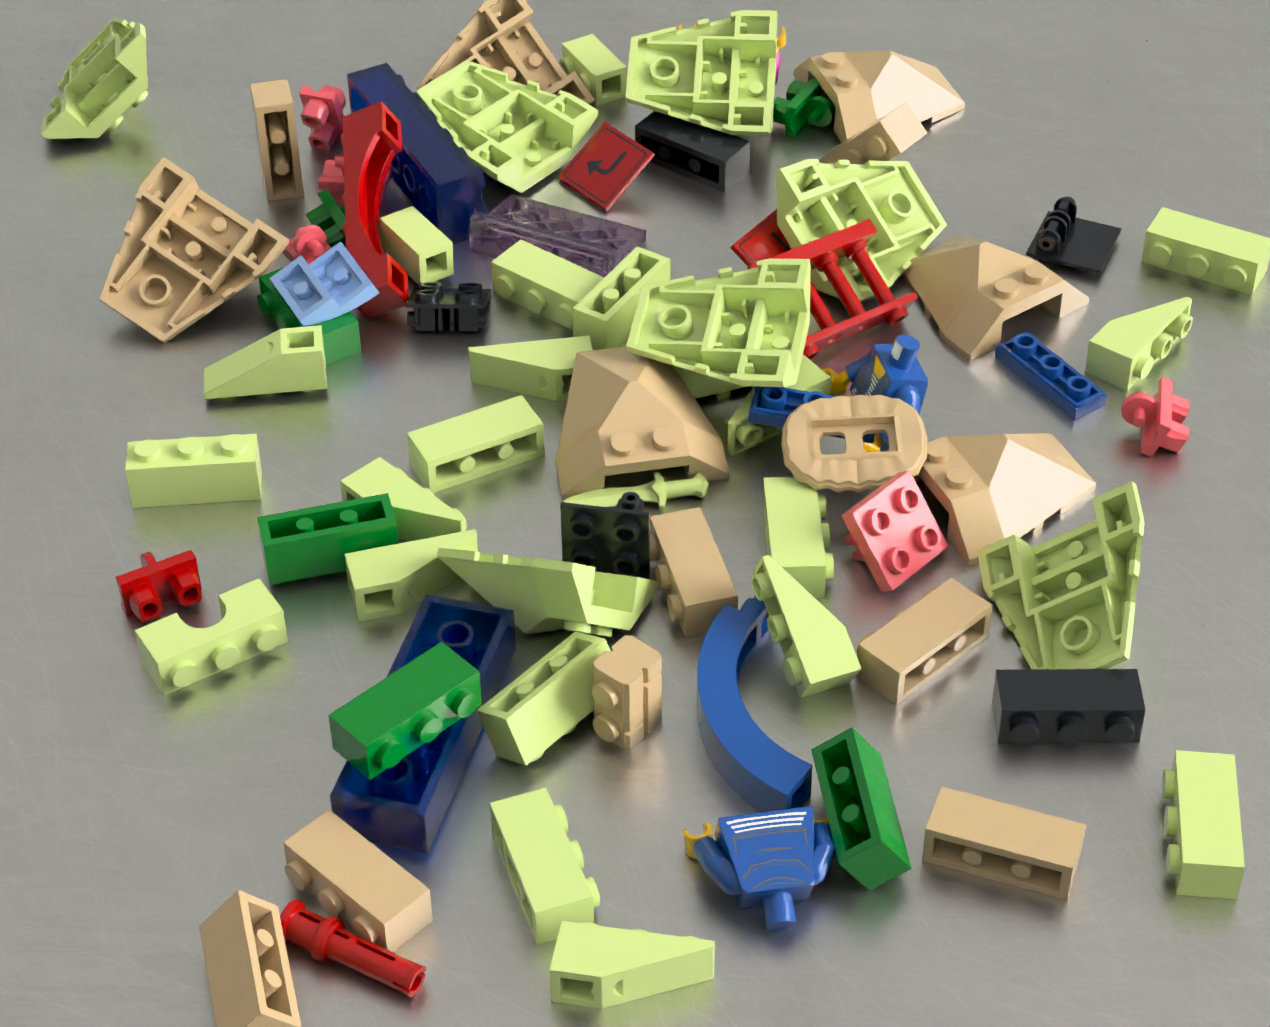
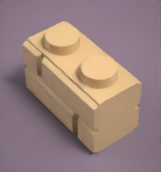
[592,635,662,750]

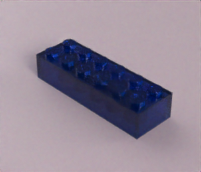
[347,63,487,245]
[330,594,516,854]

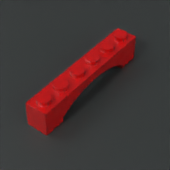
[340,101,409,320]

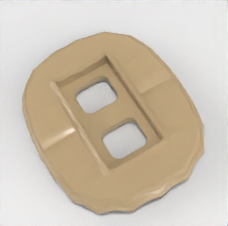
[781,395,928,493]

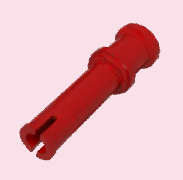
[280,899,426,997]

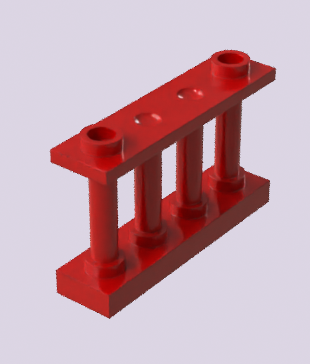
[747,219,918,360]

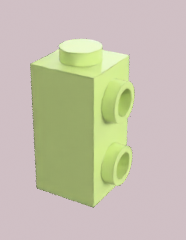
[559,34,627,106]
[379,206,454,286]

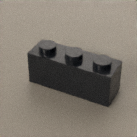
[635,111,750,193]
[992,669,1146,744]

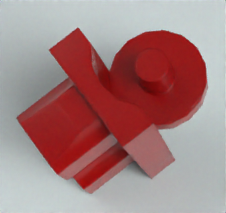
[115,550,202,622]

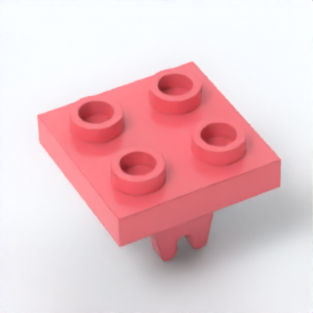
[841,470,949,592]

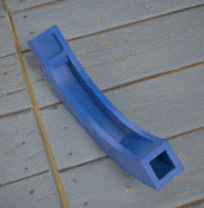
[697,596,813,812]

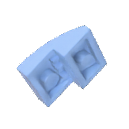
[269,241,379,326]

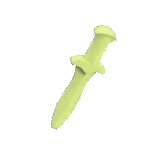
[563,472,708,511]

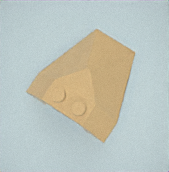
[417,0,595,105]
[793,51,965,142]
[99,157,290,344]
[901,236,1089,362]
[555,346,729,499]
[913,433,1096,566]

